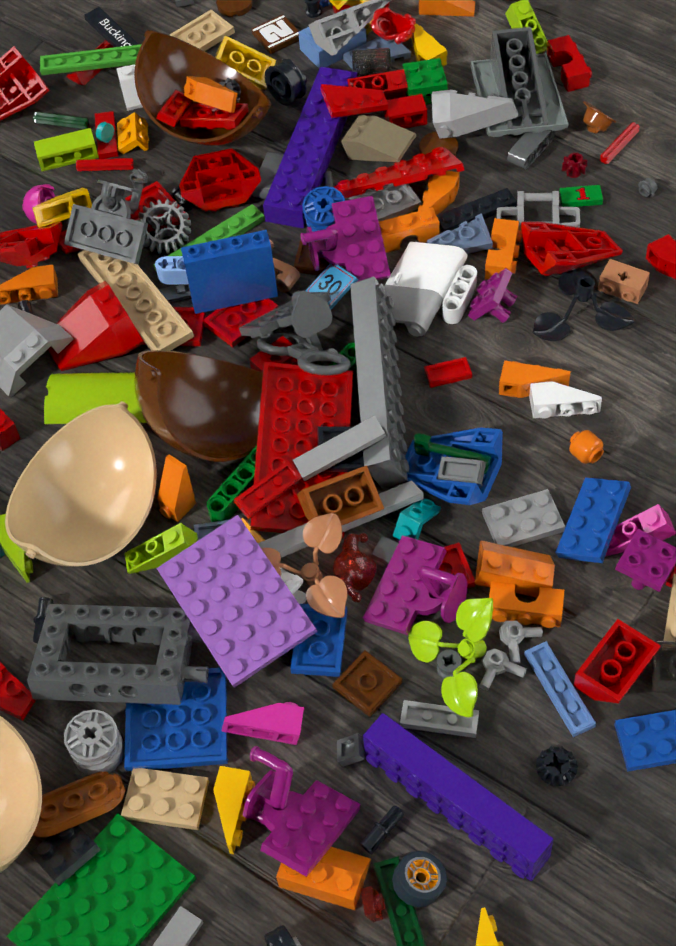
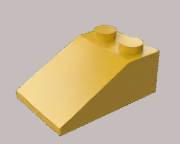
[215,36,276,90]

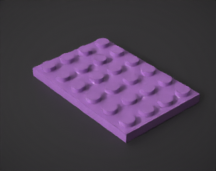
[156,515,317,688]

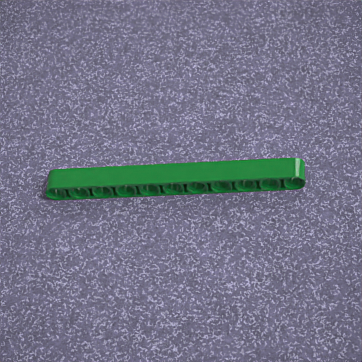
[207,343,357,522]

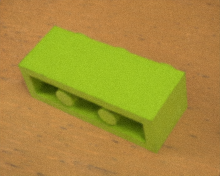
[34,128,99,172]

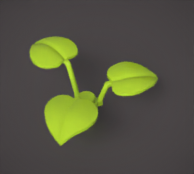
[408,598,493,717]

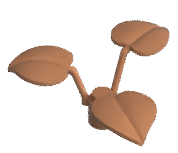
[261,513,347,618]

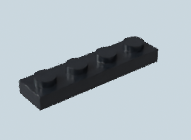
[436,188,517,233]

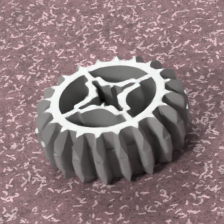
[136,199,191,254]

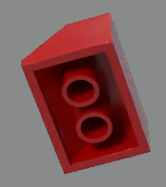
[574,619,661,704]

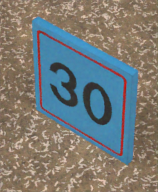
[306,263,358,310]

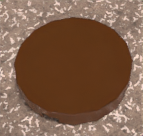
[216,0,252,17]
[419,132,458,157]

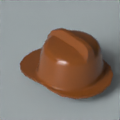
[583,101,616,134]

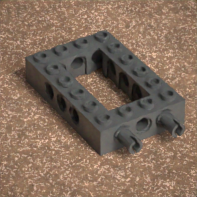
[27,604,209,705]

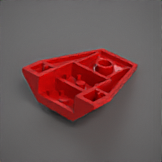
[0,46,51,121]
[179,148,261,211]
[0,222,62,268]
[521,222,623,276]
[48,280,145,371]

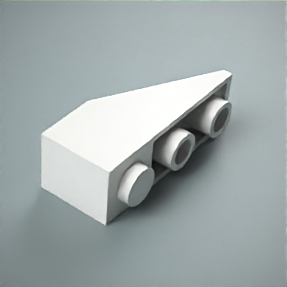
[529,382,602,418]

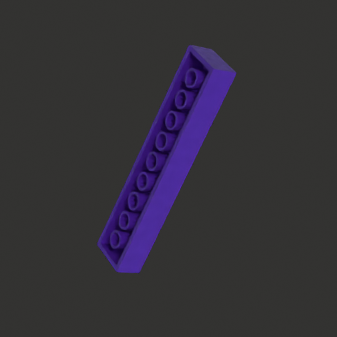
[263,67,358,228]

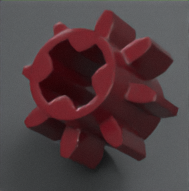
[562,153,587,178]

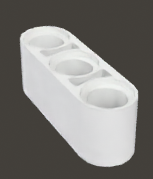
[443,265,477,324]

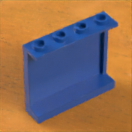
[181,230,278,314]

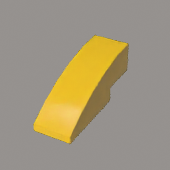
[32,188,92,228]

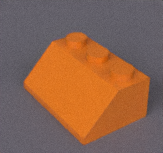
[475,541,555,598]
[276,847,371,910]

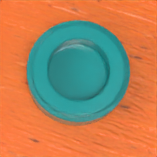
[96,122,114,143]

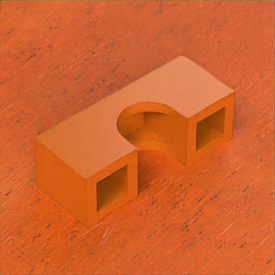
[379,207,439,253]
[485,218,522,282]
[489,581,564,628]

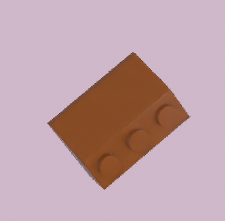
[297,465,384,526]

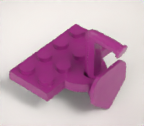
[300,196,391,282]
[363,535,468,635]
[243,746,361,877]

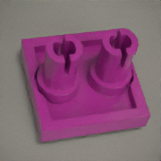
[468,268,517,323]
[615,529,676,592]

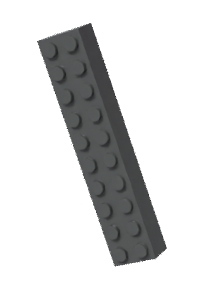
[350,277,409,488]

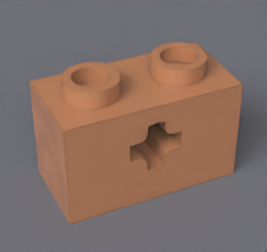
[598,259,650,304]

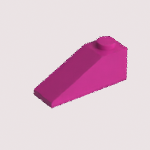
[222,702,304,745]

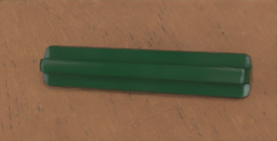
[33,112,89,129]

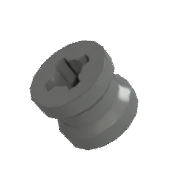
[437,649,461,679]

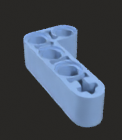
[155,256,188,285]

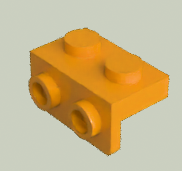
[117,112,149,154]

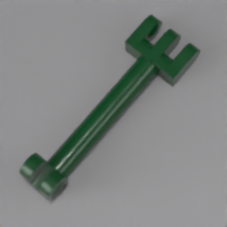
[414,434,491,474]

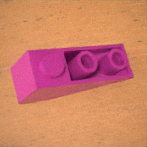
[605,504,676,557]

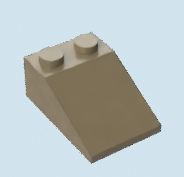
[341,115,416,162]

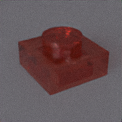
[361,886,385,922]

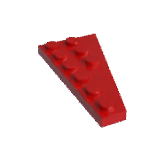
[333,147,464,198]

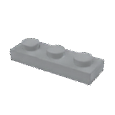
[400,700,479,738]

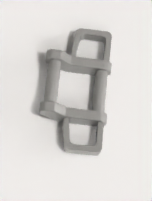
[497,191,580,230]

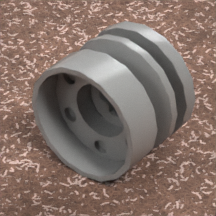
[64,709,125,775]

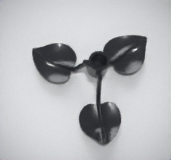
[533,268,635,341]

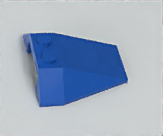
[405,428,503,505]

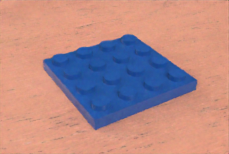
[124,668,228,771]

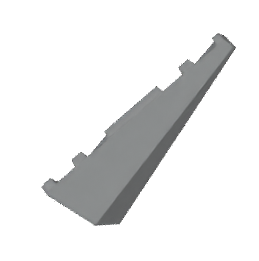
[308,0,392,56]

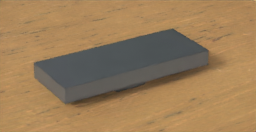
[159,284,191,303]

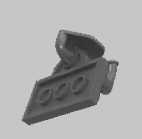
[64,179,148,265]
[239,291,338,353]

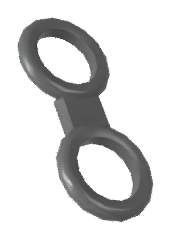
[257,333,351,375]

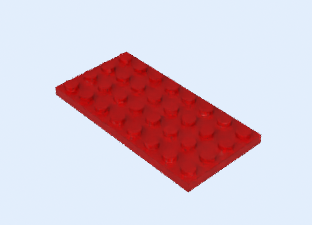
[250,362,353,539]

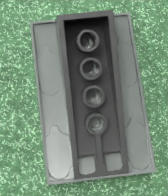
[471,27,568,137]

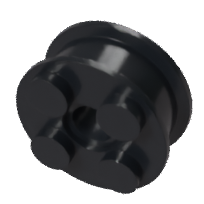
[265,59,307,106]

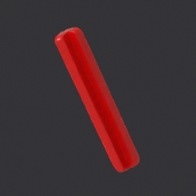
[600,122,640,164]
[76,158,134,171]

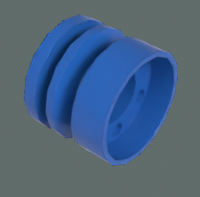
[302,186,345,232]

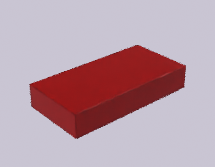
[424,357,472,388]

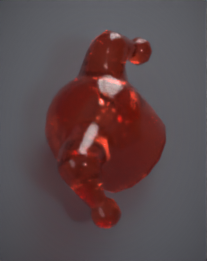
[333,533,376,603]

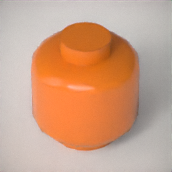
[569,430,604,464]

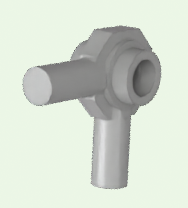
[499,621,543,664]
[479,649,527,691]

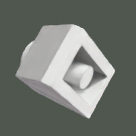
[116,64,143,111]

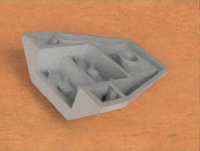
[0,304,74,398]

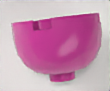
[23,184,57,224]

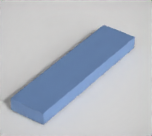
[524,641,596,737]

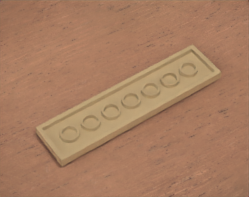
[78,250,194,351]

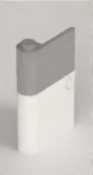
[384,242,467,337]

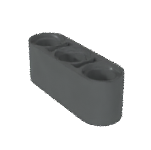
[507,130,555,170]
[252,151,284,199]

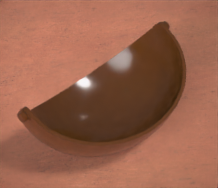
[134,30,271,146]
[134,350,263,462]

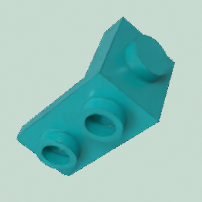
[393,499,441,540]

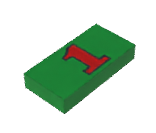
[559,185,603,207]

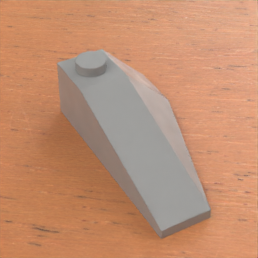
[432,90,518,138]

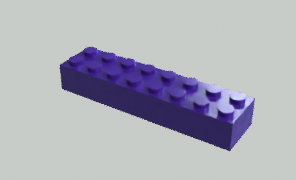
[363,713,553,881]

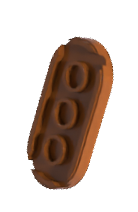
[33,772,125,837]

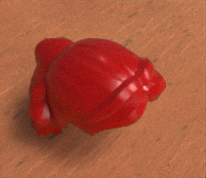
[371,7,416,44]

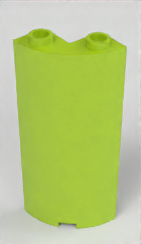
[44,372,147,424]

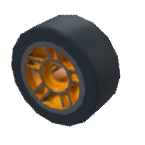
[392,851,447,907]

